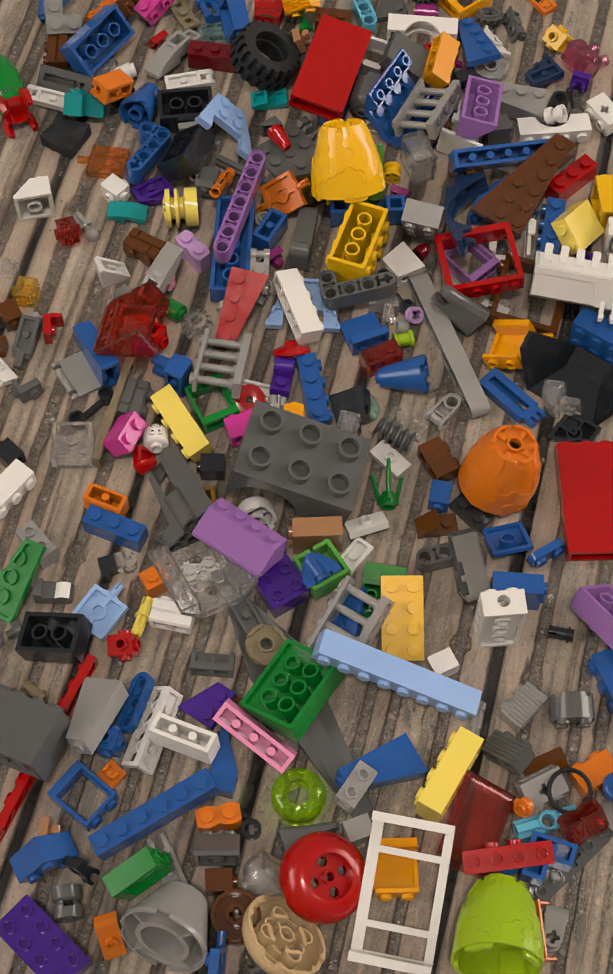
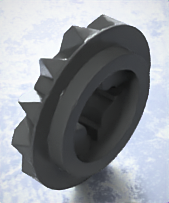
[475,7,504,25]

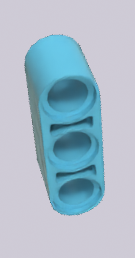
[350,0,377,36]

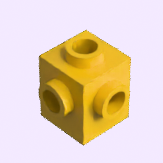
[542,24,574,53]

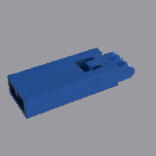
[479,367,546,428]

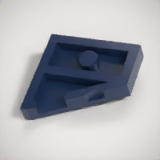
[525,53,565,88]

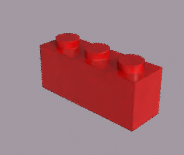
[544,154,599,200]

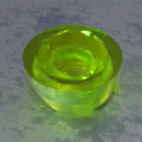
[271,768,327,826]

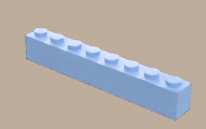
[311,628,482,720]

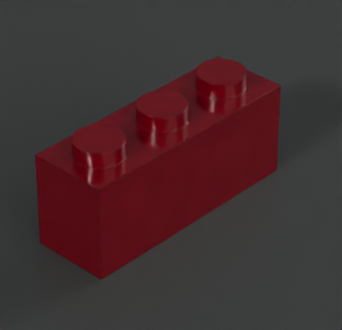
[187,40,237,74]

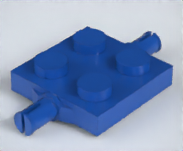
[205,930,228,974]

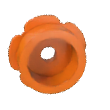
[513,796,534,819]

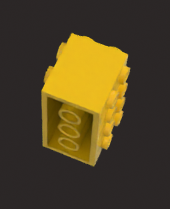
[325,201,390,283]

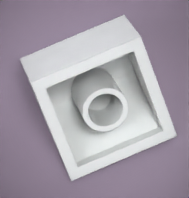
[13,176,56,222]

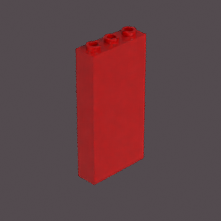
[288,14,373,120]
[554,440,613,561]

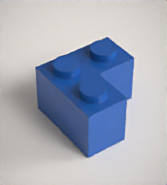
[518,830,578,887]
[9,831,78,884]

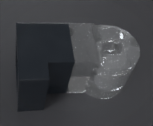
[97,550,138,584]

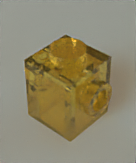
[11,275,41,308]

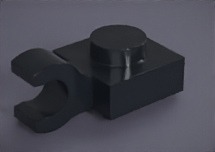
[62,855,100,886]

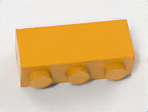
[422,31,460,88]

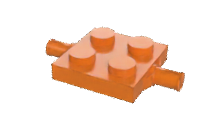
[256,170,310,215]

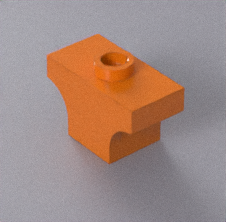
[93,911,127,961]

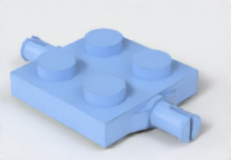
[72,582,129,642]

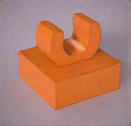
[96,759,127,790]

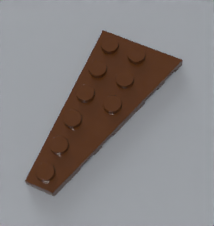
[470,133,573,237]

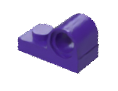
[269,356,296,397]

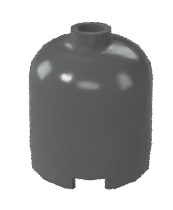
[349,72,381,119]

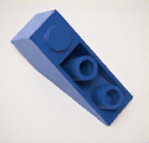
[209,727,238,799]

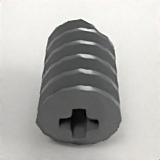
[371,415,417,456]

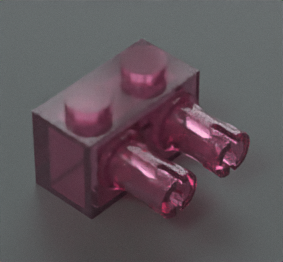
[560,38,610,78]

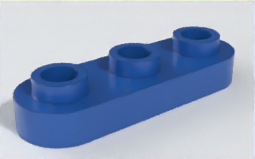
[116,672,154,734]

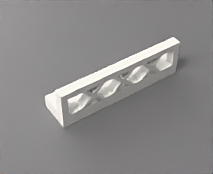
[121,686,183,775]

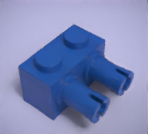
[151,352,193,398]

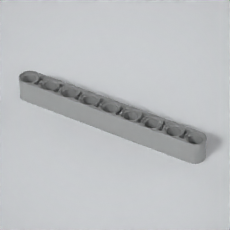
[408,272,490,419]

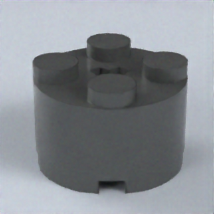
[549,691,595,729]

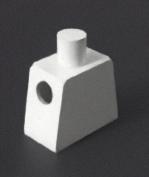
[381,241,425,287]

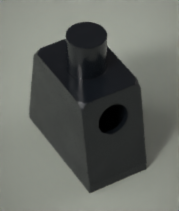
[328,384,371,435]

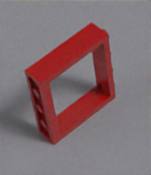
[434,221,525,298]

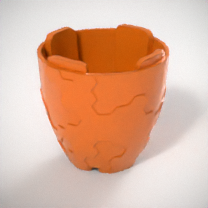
[458,425,541,516]

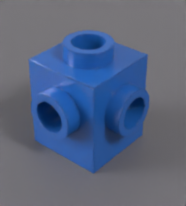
[95,725,127,759]

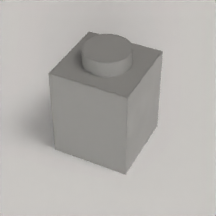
[342,813,373,846]

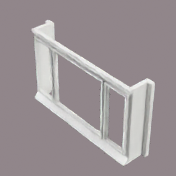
[347,810,455,974]

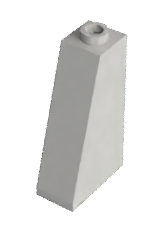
[66,677,129,755]

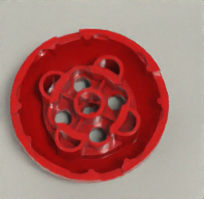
[279,831,365,925]

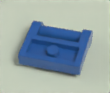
[195,0,221,24]

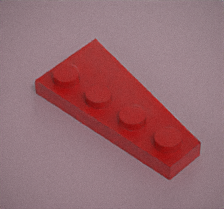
[215,267,269,341]

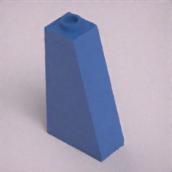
[72,320,120,387]
[335,733,428,790]

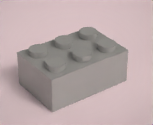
[401,198,446,243]

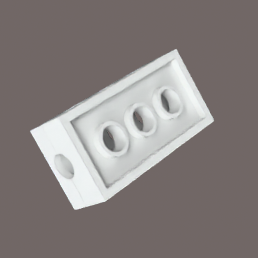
[472,587,528,648]

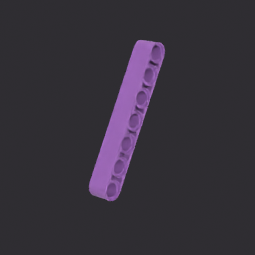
[213,150,266,264]

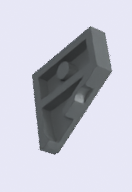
[376,0,408,23]

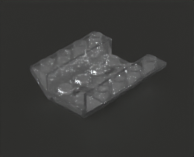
[147,541,259,619]

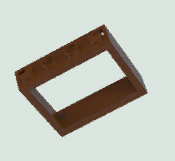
[487,253,565,338]

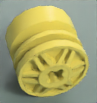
[162,187,199,228]

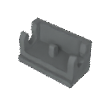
[189,649,235,678]

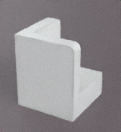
[427,647,459,677]

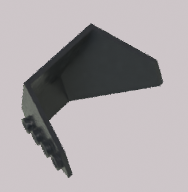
[520,330,613,425]

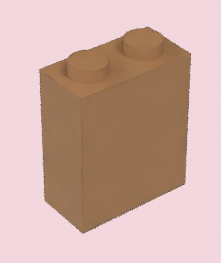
[288,516,343,554]

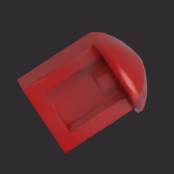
[133,444,157,475]

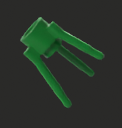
[370,458,403,511]

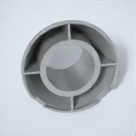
[120,881,208,973]

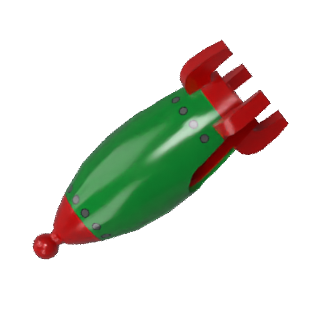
[0,54,39,139]

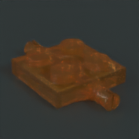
[77,144,130,179]

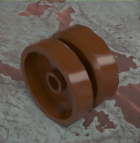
[210,889,262,947]

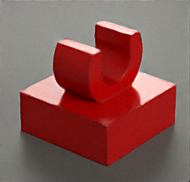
[147,29,169,50]

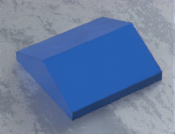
[482,521,534,557]

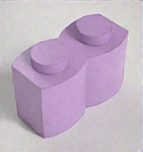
[175,230,211,273]

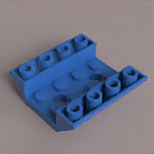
[364,48,438,152]

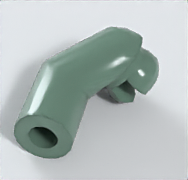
[368,395,380,423]

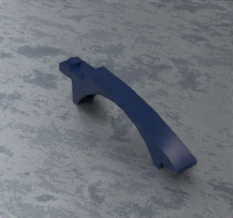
[444,171,489,257]

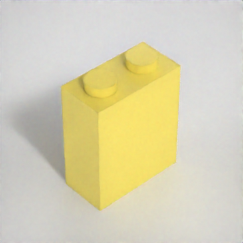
[551,199,604,256]

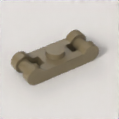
[168,0,201,32]

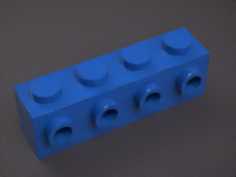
[534,197,566,260]
[296,352,333,426]

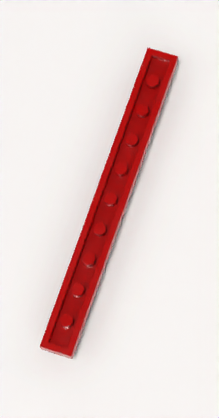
[0,654,98,844]

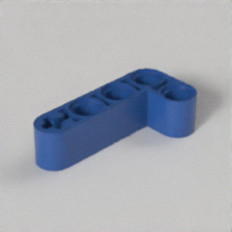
[126,121,171,184]

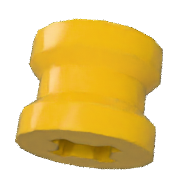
[383,161,401,184]

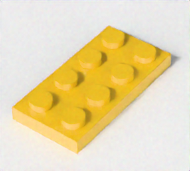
[380,575,424,661]

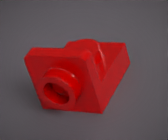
[43,313,64,344]

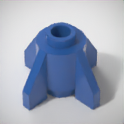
[302,552,342,589]

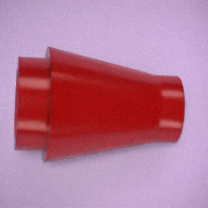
[267,124,292,152]

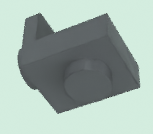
[10,378,43,404]

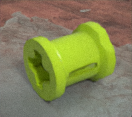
[392,330,415,350]

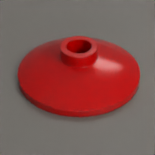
[272,340,311,356]

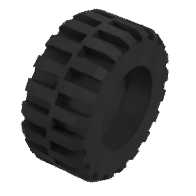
[230,20,301,91]

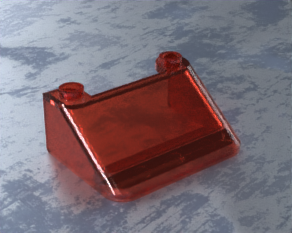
[93,281,170,358]

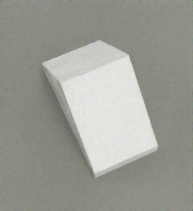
[94,256,131,288]

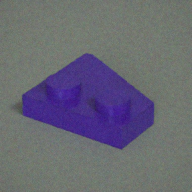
[178,682,237,731]

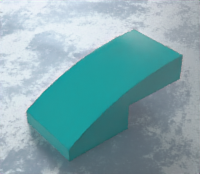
[250,88,289,110]
[106,201,148,225]

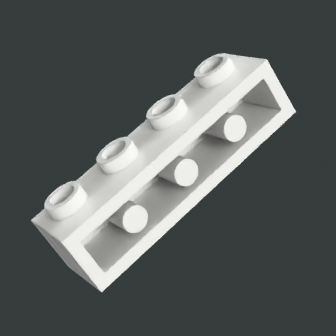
[272,268,324,345]

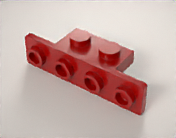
[461,839,555,875]

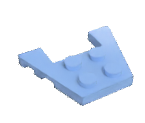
[195,93,252,161]
[265,278,340,333]

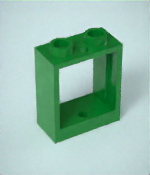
[184,373,240,435]
[102,846,174,901]

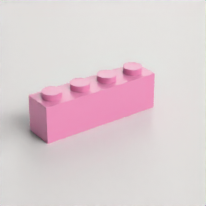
[212,699,298,773]

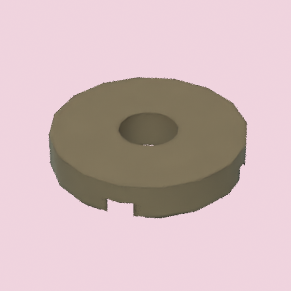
[244,624,287,666]

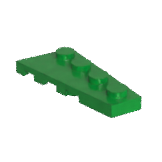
[0,538,47,624]

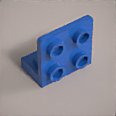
[339,312,389,356]

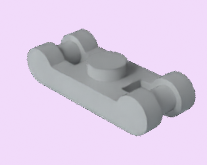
[250,248,270,295]

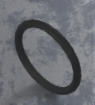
[547,767,593,815]

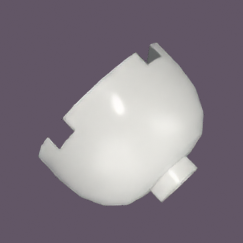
[238,496,277,530]

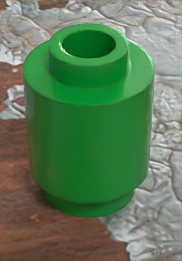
[158,297,187,323]

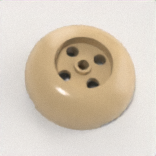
[242,894,326,974]

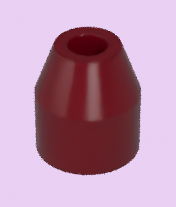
[412,243,431,262]

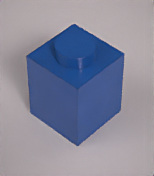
[427,479,453,513]

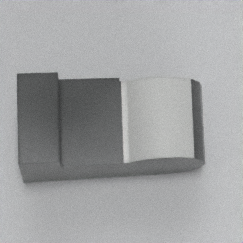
[32,578,74,604]

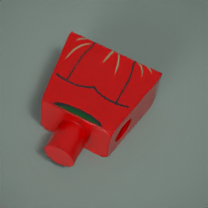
[254,0,285,28]

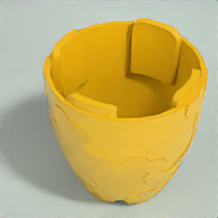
[311,118,386,203]

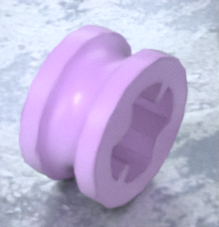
[405,306,424,324]

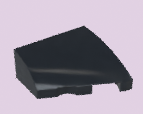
[547,410,602,443]

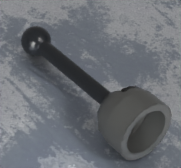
[566,87,582,119]

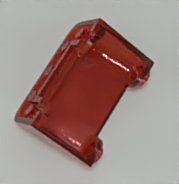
[436,770,515,880]

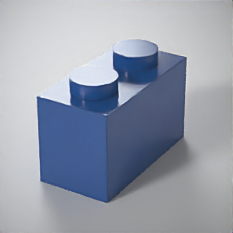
[252,207,288,251]

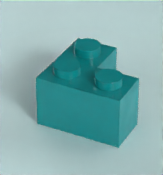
[63,88,108,118]

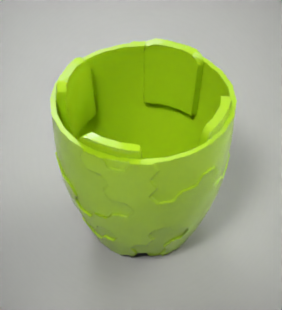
[450,873,544,974]

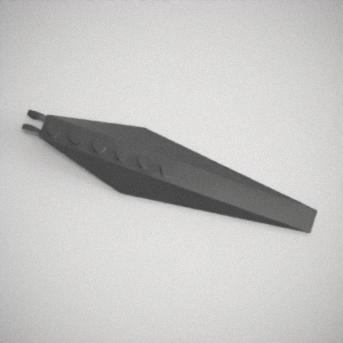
[220,582,374,818]

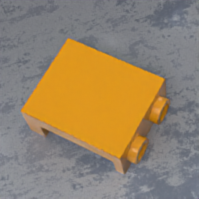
[482,319,536,370]
[373,837,420,901]

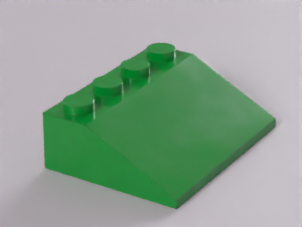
[239,638,345,743]

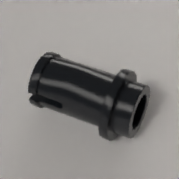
[547,625,575,643]

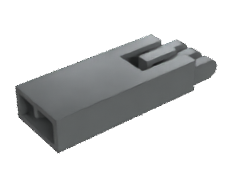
[36,64,94,93]

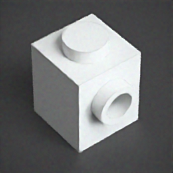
[100,173,131,202]

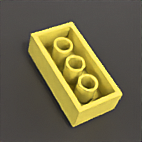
[414,726,484,823]

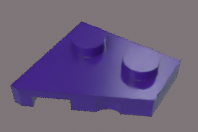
[130,173,174,205]

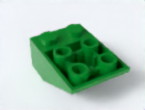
[362,561,407,618]

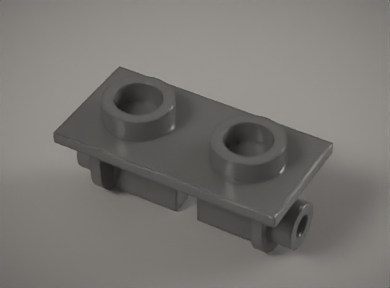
[503,6,527,44]

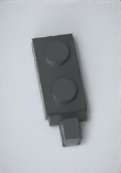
[12,314,42,370]

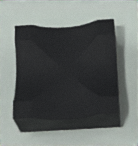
[40,111,92,159]

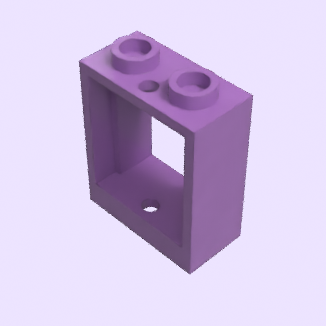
[444,244,500,284]

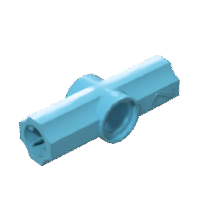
[512,804,582,841]

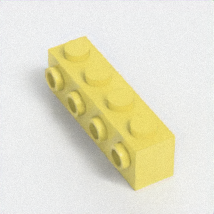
[150,384,214,463]

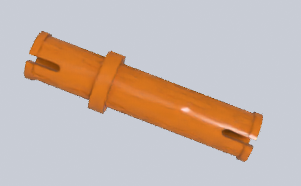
[209,167,236,198]

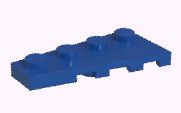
[458,17,501,68]

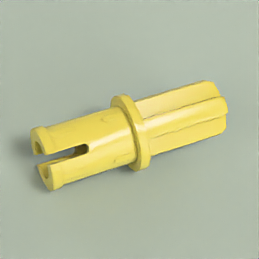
[131,596,154,638]

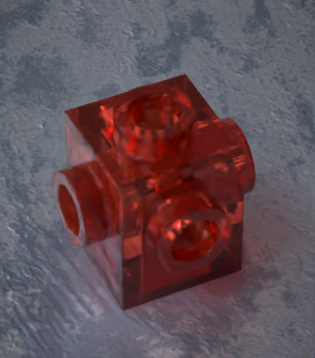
[53,216,82,246]

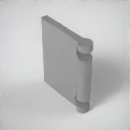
[51,351,101,402]

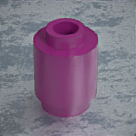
[414,3,439,17]

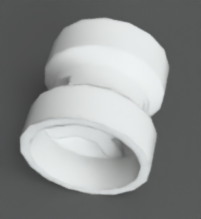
[544,104,568,126]

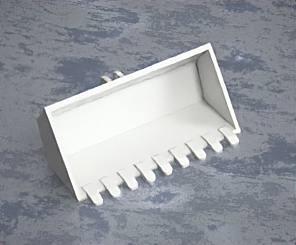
[529,243,613,324]

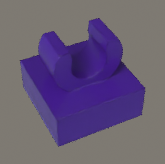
[570,70,591,94]

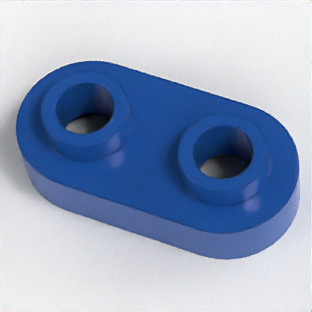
[527,539,566,568]

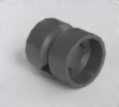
[51,884,83,923]

